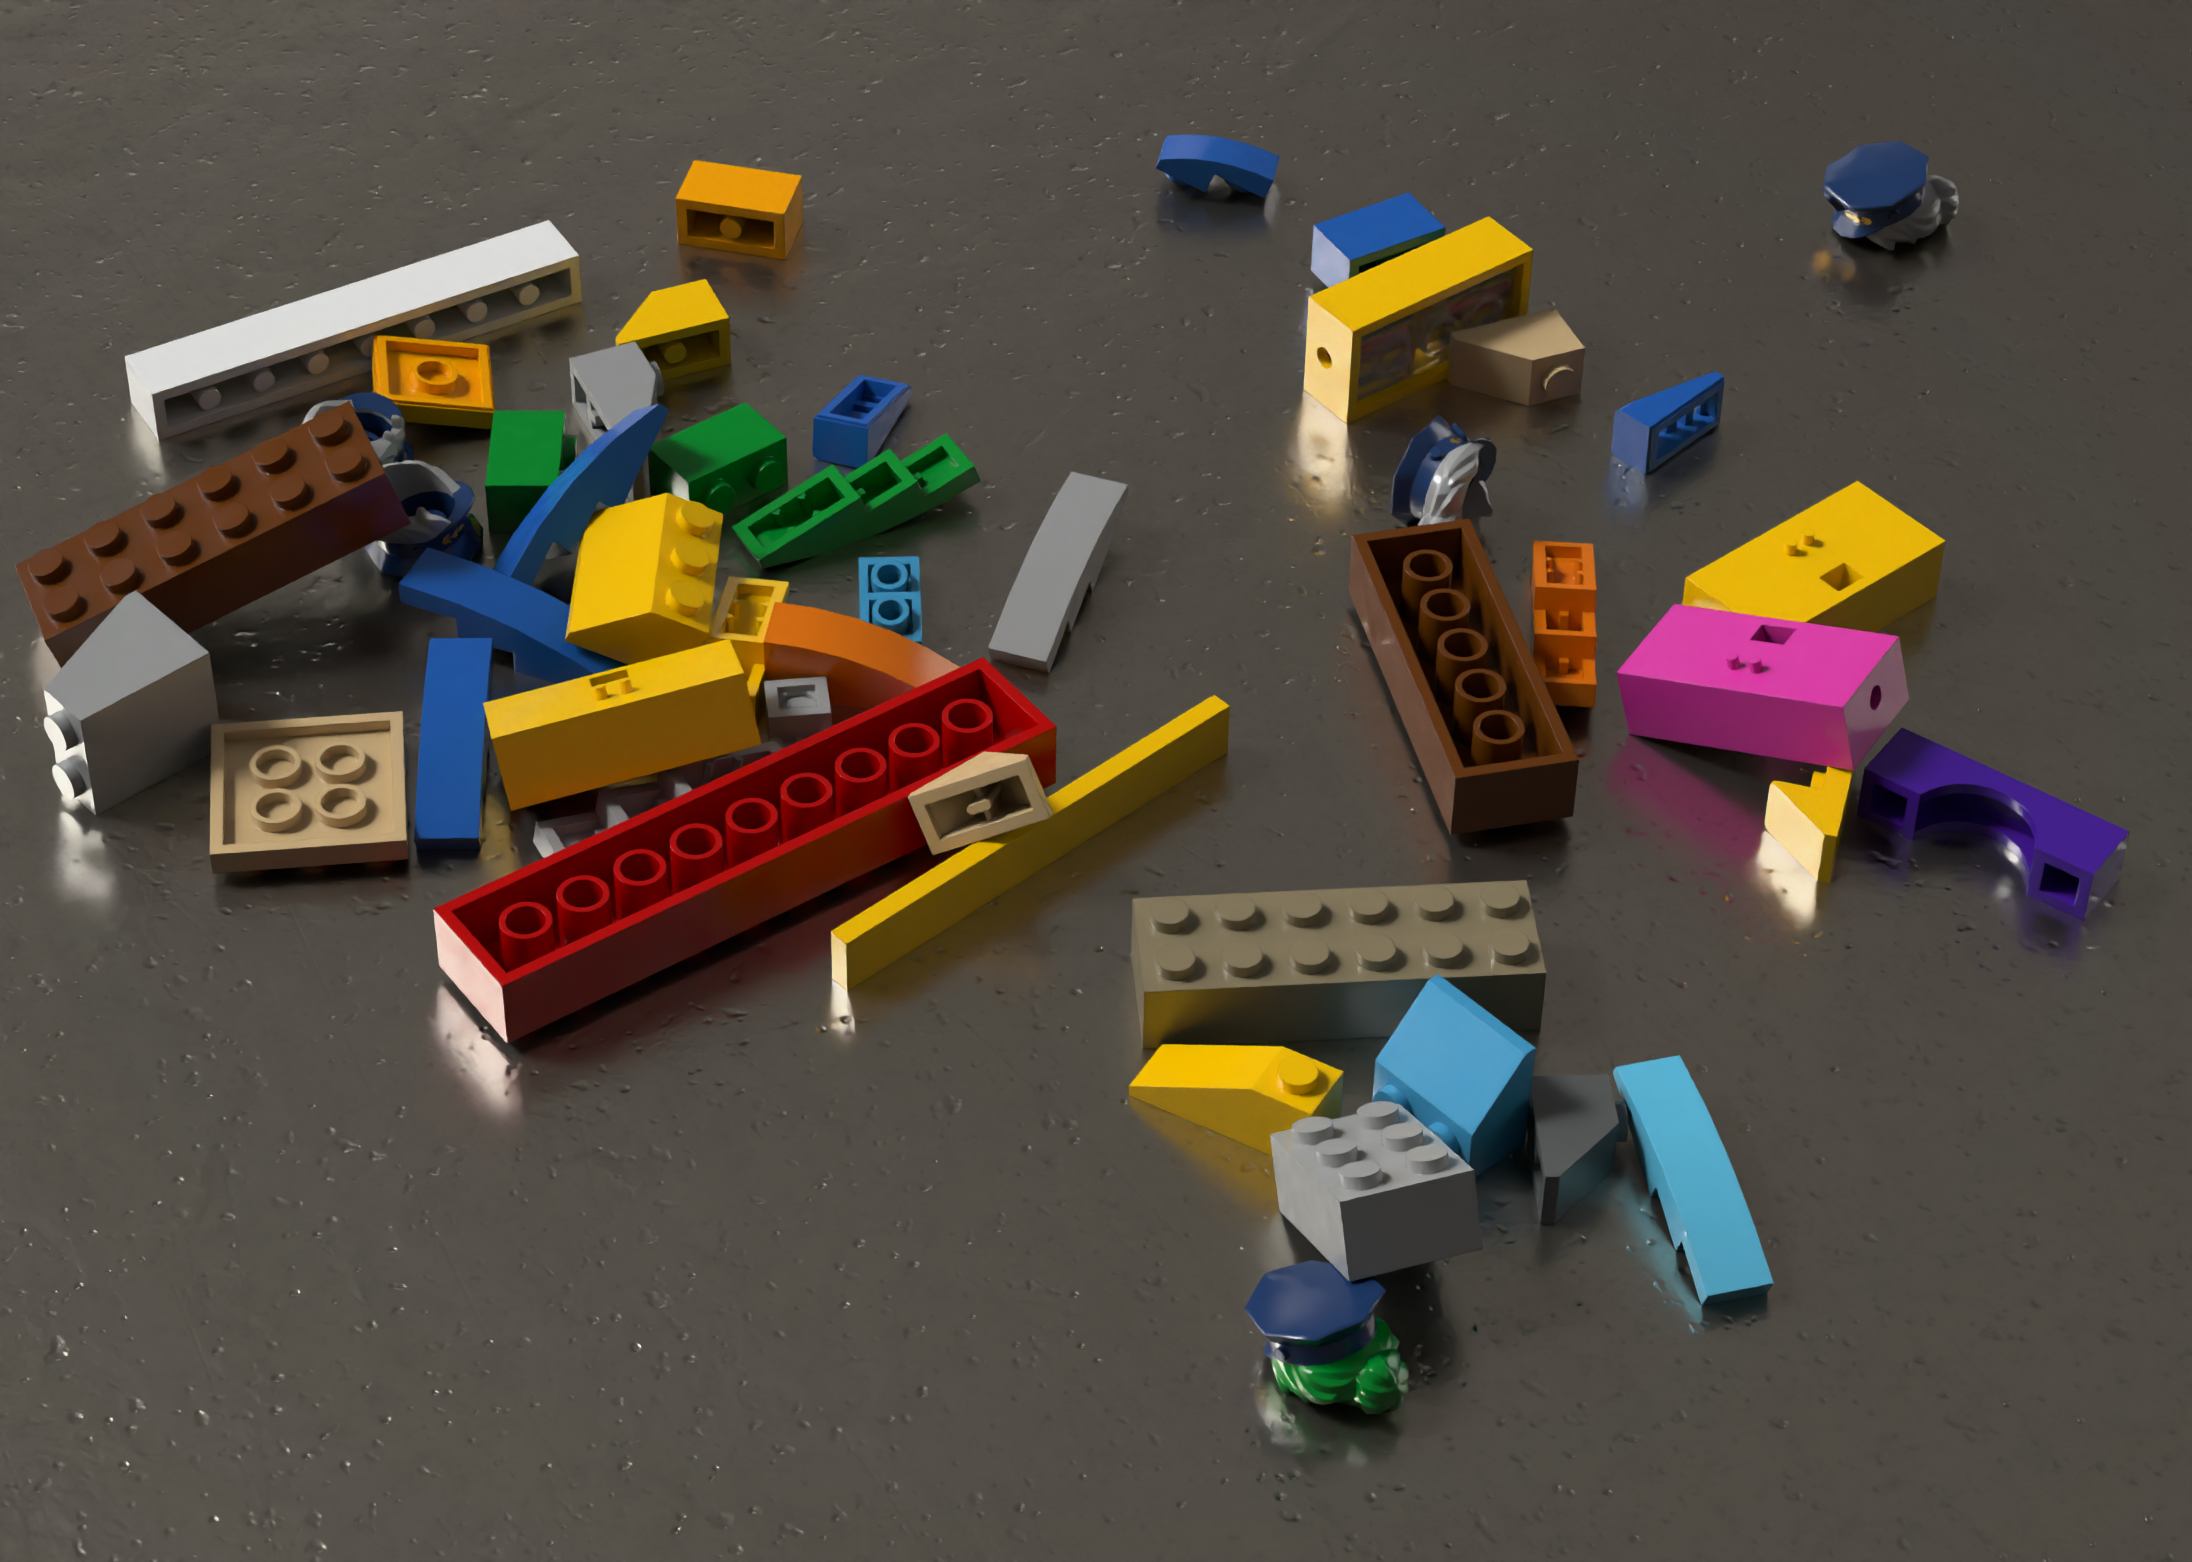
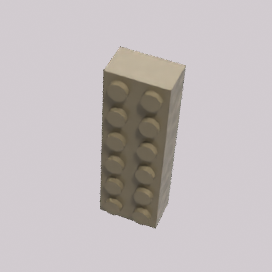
[1131,880,1546,1049]

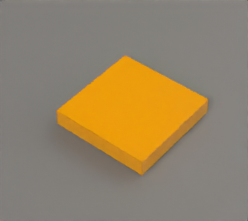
[371,335,495,429]

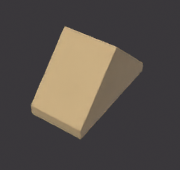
[908,751,1053,855]

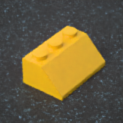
[565,493,723,665]

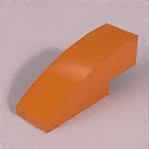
[763,602,960,709]

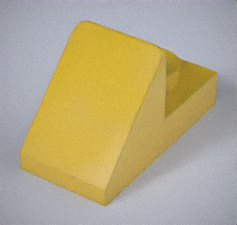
[1764,766,1854,883]

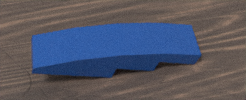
[493,404,669,586]
[399,547,628,684]
[414,638,494,850]

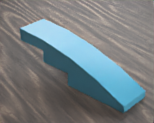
[1613,1055,1774,1306]

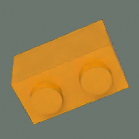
[675,160,803,260]

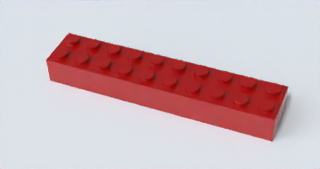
[433,657,1057,1044]

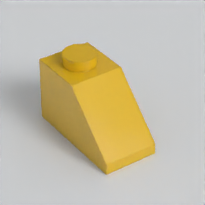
[616,279,731,380]

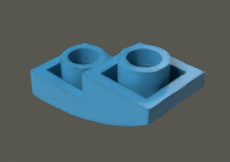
[858,556,922,645]

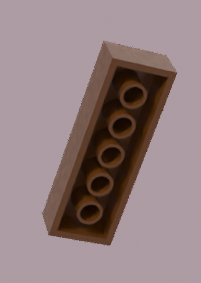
[15,401,411,668]
[1348,519,1579,835]

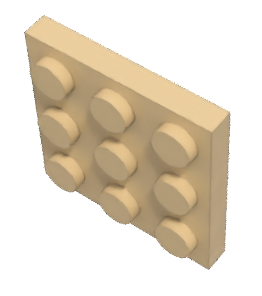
[210,711,409,874]

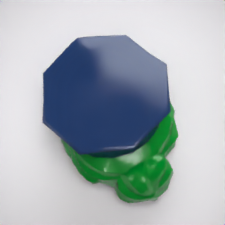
[1244,1260,1409,1414]

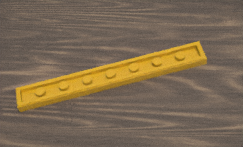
[831,695,1230,991]

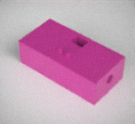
[1616,604,1909,770]

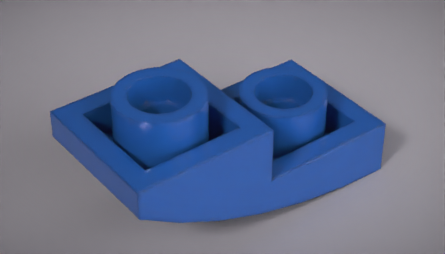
[1156,134,1280,198]

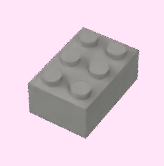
[1270,1101,1483,1282]

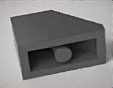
[1526,1073,1628,1224]

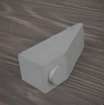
[569,341,664,502]

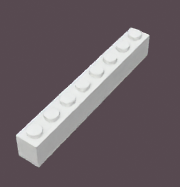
[125,220,582,441]

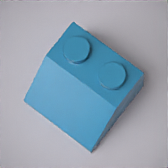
[1372,974,1536,1177]

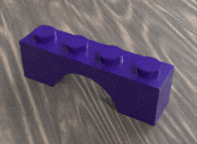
[1857,727,2130,921]

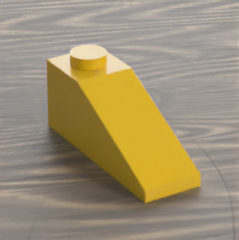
[1129,1044,1344,1156]

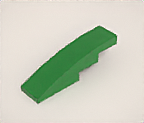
[732,433,981,568]

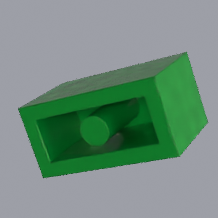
[648,402,788,514]
[485,411,578,532]

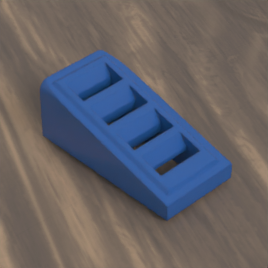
[1611,371,1725,474]
[812,375,912,468]

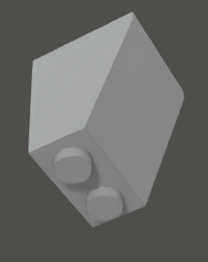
[44,591,220,816]

